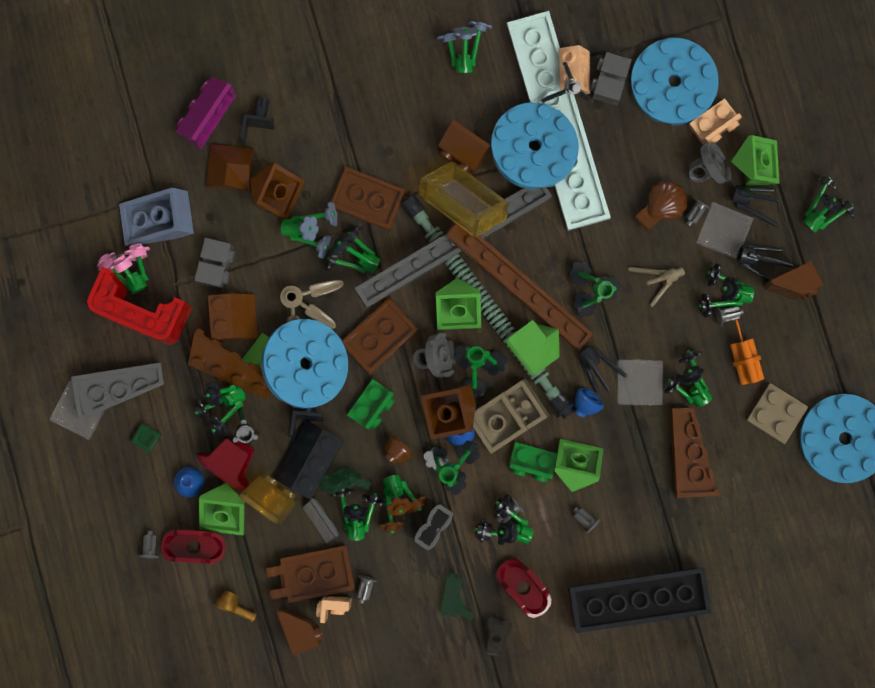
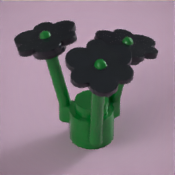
[326,225,380,274]

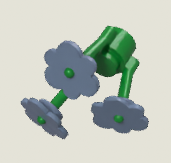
[437,21,492,73]
[281,202,337,259]

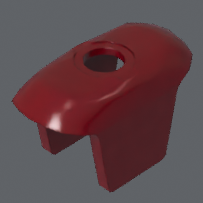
[196,439,255,491]
[161,530,226,564]
[496,558,552,618]

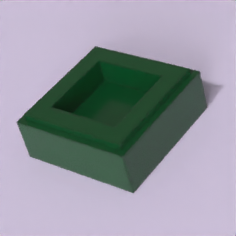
[130,423,162,453]

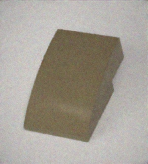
[473,379,550,454]

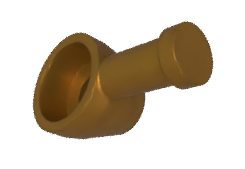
[214,590,257,623]

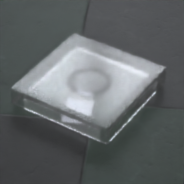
[696,202,754,260]
[617,360,663,405]
[49,380,106,440]

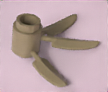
[280,280,344,329]

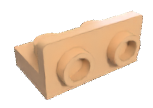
[559,45,590,94]
[689,98,742,144]
[316,596,352,623]

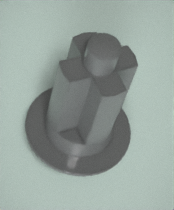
[686,198,710,226]
[715,306,744,326]
[497,497,524,523]
[573,507,600,534]
[138,530,159,559]
[356,575,377,604]

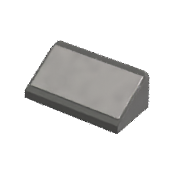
[302,498,340,544]

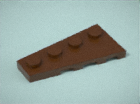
[188,328,272,399]
[670,408,720,498]

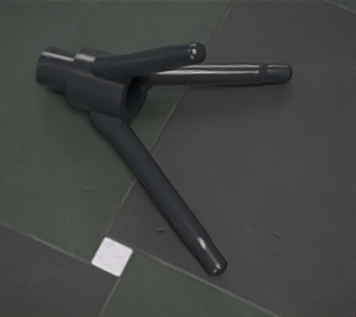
[541,62,590,103]

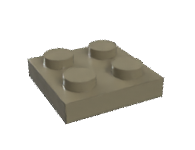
[746,383,808,445]

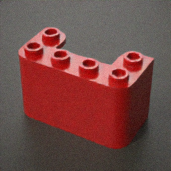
[87,267,192,345]

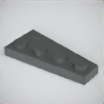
[71,363,164,421]

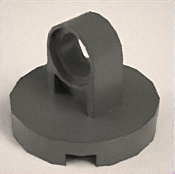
[689,141,731,184]
[413,333,456,378]

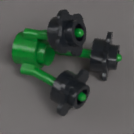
[474,495,533,545]

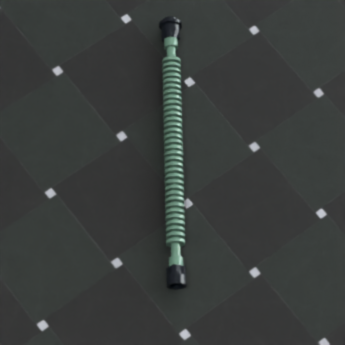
[401,195,575,419]

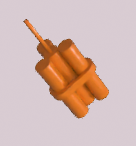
[730,319,764,385]

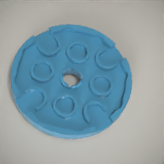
[630,38,719,125]
[490,103,579,190]
[261,319,348,408]
[799,394,875,483]

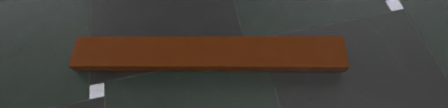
[445,218,593,351]

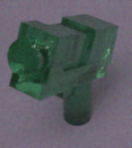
[319,467,371,494]
[440,573,474,622]

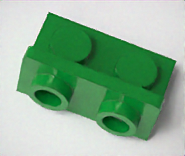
[347,379,395,431]
[508,442,557,483]

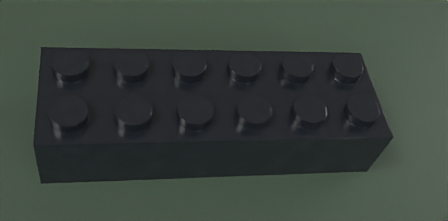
[568,567,711,633]

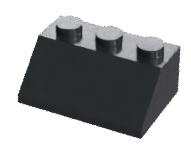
[273,420,344,500]

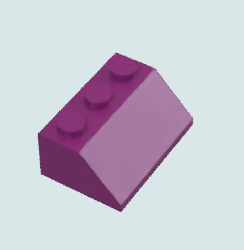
[176,77,236,150]

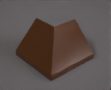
[206,144,254,192]
[250,162,305,219]

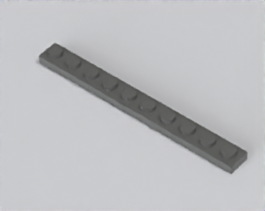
[354,187,552,308]

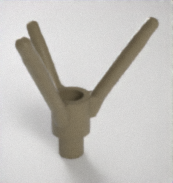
[628,267,685,307]

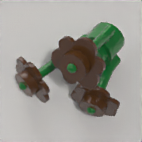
[379,475,428,534]

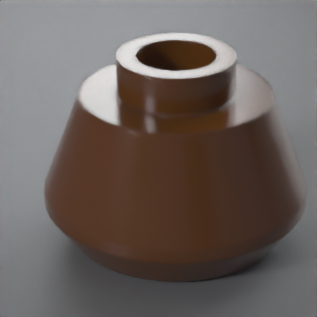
[384,436,413,464]

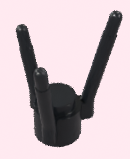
[732,185,780,226]
[737,243,794,281]
[578,346,627,392]
[224,407,260,443]

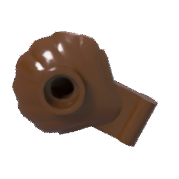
[635,181,687,231]

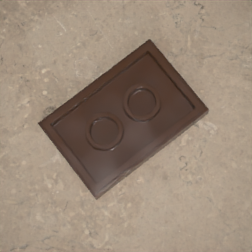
[331,166,406,231]
[342,297,419,375]

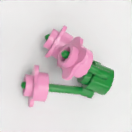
[97,243,150,295]

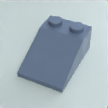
[119,188,194,247]

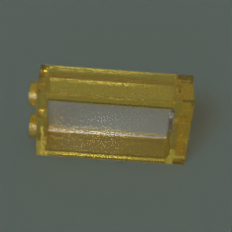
[419,161,509,237]

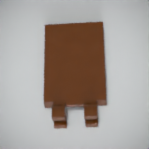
[266,546,355,603]

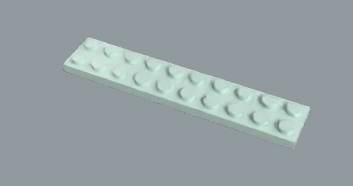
[507,11,611,231]

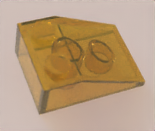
[239,475,297,524]

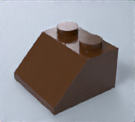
[438,120,490,175]
[763,261,823,301]
[208,293,259,342]
[421,384,476,440]
[277,609,324,656]

